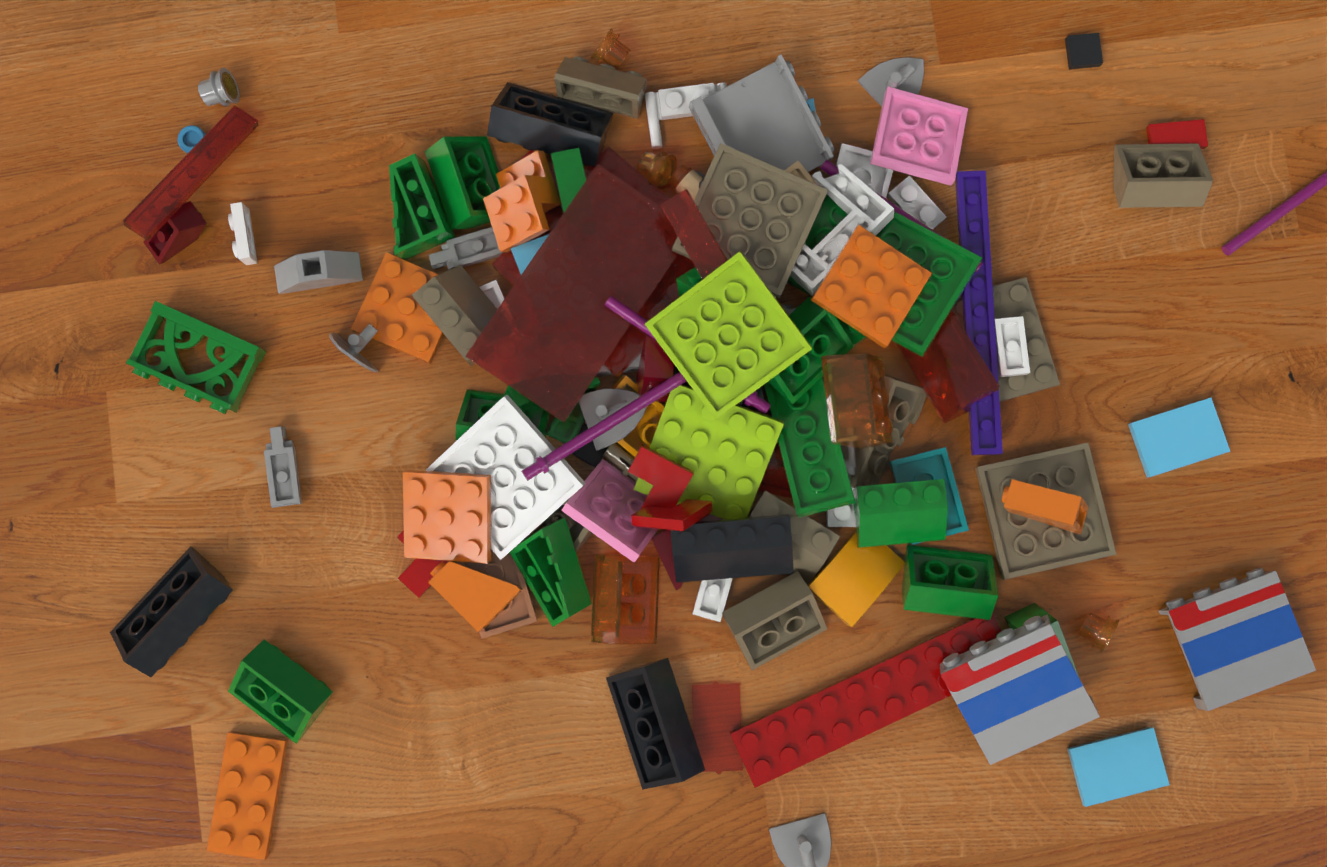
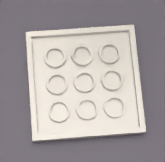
[425,395,586,560]

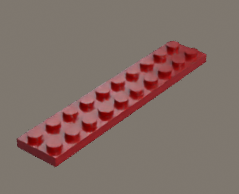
[730,613,1001,788]

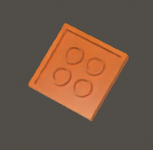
[811,225,932,348]
[351,252,444,364]
[403,470,491,564]

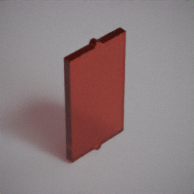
[692,681,743,774]

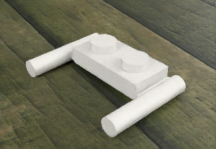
[644,83,727,149]

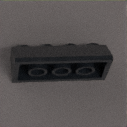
[487,82,613,167]
[670,514,794,583]
[110,546,233,677]
[606,658,705,790]

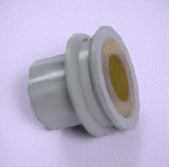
[198,68,240,106]

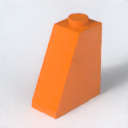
[1002,479,1089,535]
[428,561,523,632]

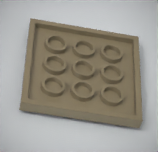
[672,143,828,298]
[929,277,1060,417]
[975,443,1117,580]

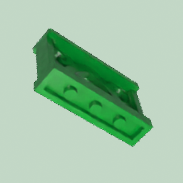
[126,301,266,414]

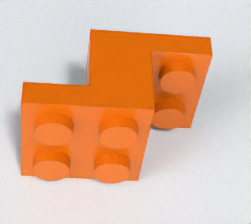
[483,150,561,252]

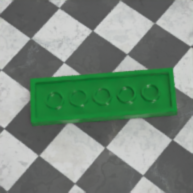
[764,377,856,518]

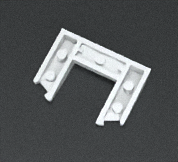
[790,164,894,296]

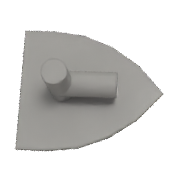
[858,57,924,107]
[329,323,379,373]
[577,389,647,451]
[769,813,831,867]

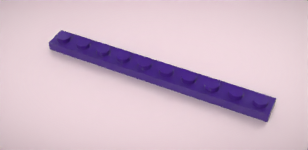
[955,171,1003,455]

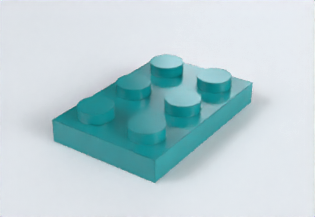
[889,447,969,545]

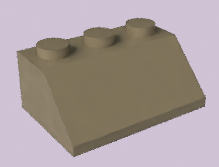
[554,57,647,119]
[1113,144,1213,208]
[412,265,515,366]
[748,491,840,585]
[722,571,827,670]

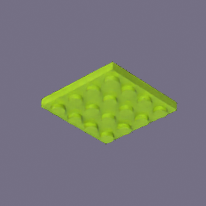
[645,251,813,420]
[634,384,784,519]

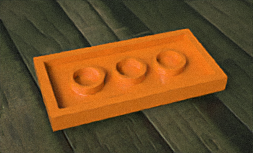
[207,731,288,860]

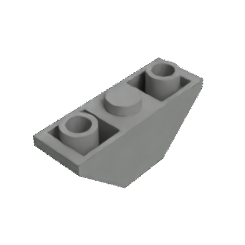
[274,250,363,294]

